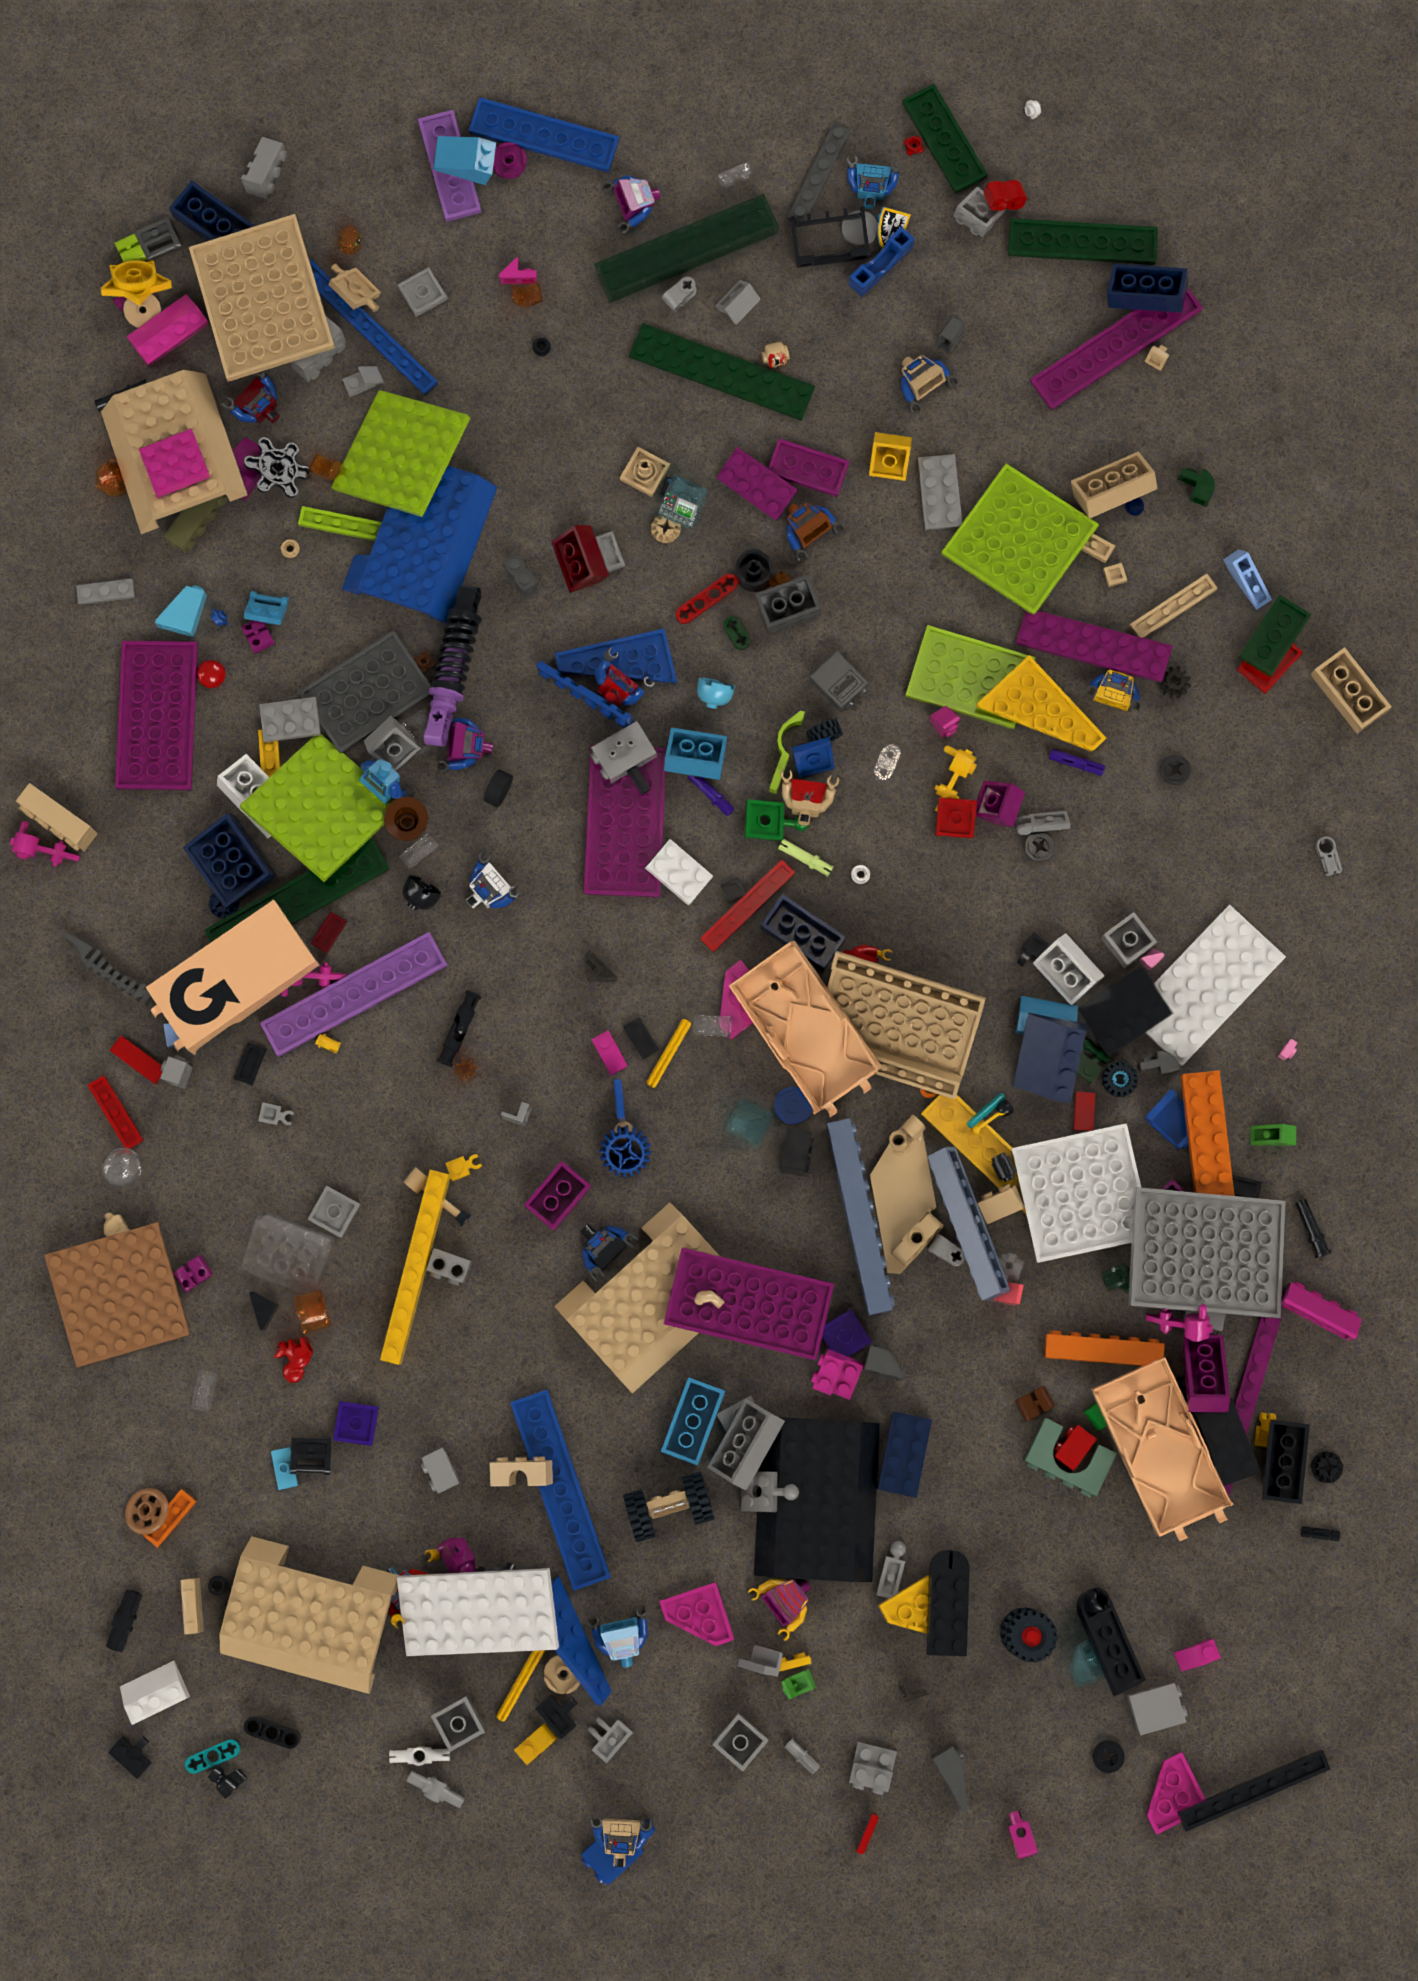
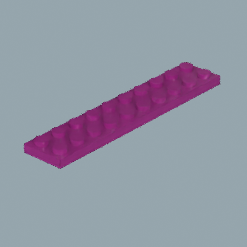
[1030,287,1203,411]

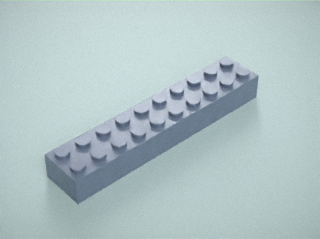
[826,1118,895,1317]

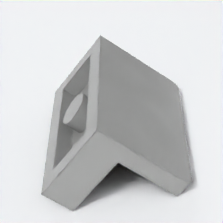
[715,280,760,324]
[501,1102,532,1126]
[738,1645,783,1677]

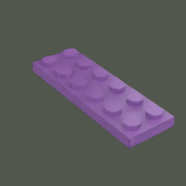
[418,110,482,222]

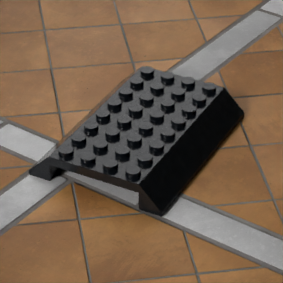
[754,1417,880,1582]

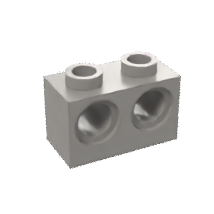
[426,1248,472,1286]

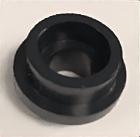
[532,338,551,356]
[208,1576,228,1596]

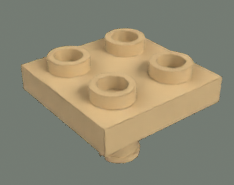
[620,447,670,497]

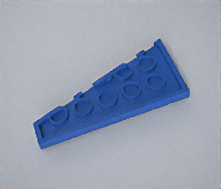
[551,1576,612,1706]

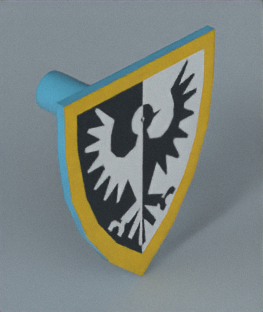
[877,207,911,250]

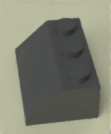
[755,575,821,635]
[862,1343,904,1381]

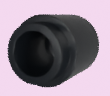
[991,1152,1017,1182]

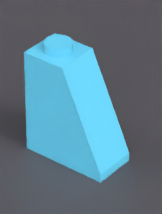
[155,585,207,637]

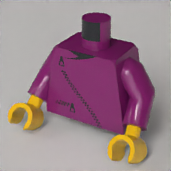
[424,1537,475,1573]

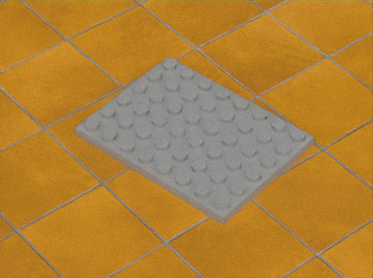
[1128,1187,1285,1318]

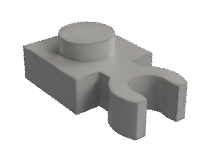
[258,1102,294,1125]

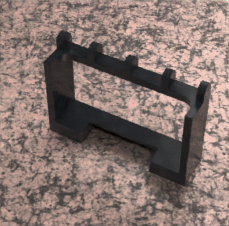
[790,206,870,268]

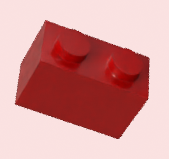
[1053,1425,1097,1471]

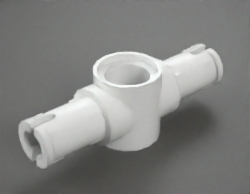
[389,1746,450,1766]

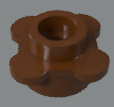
[413,651,435,673]

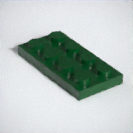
[1238,594,1312,678]

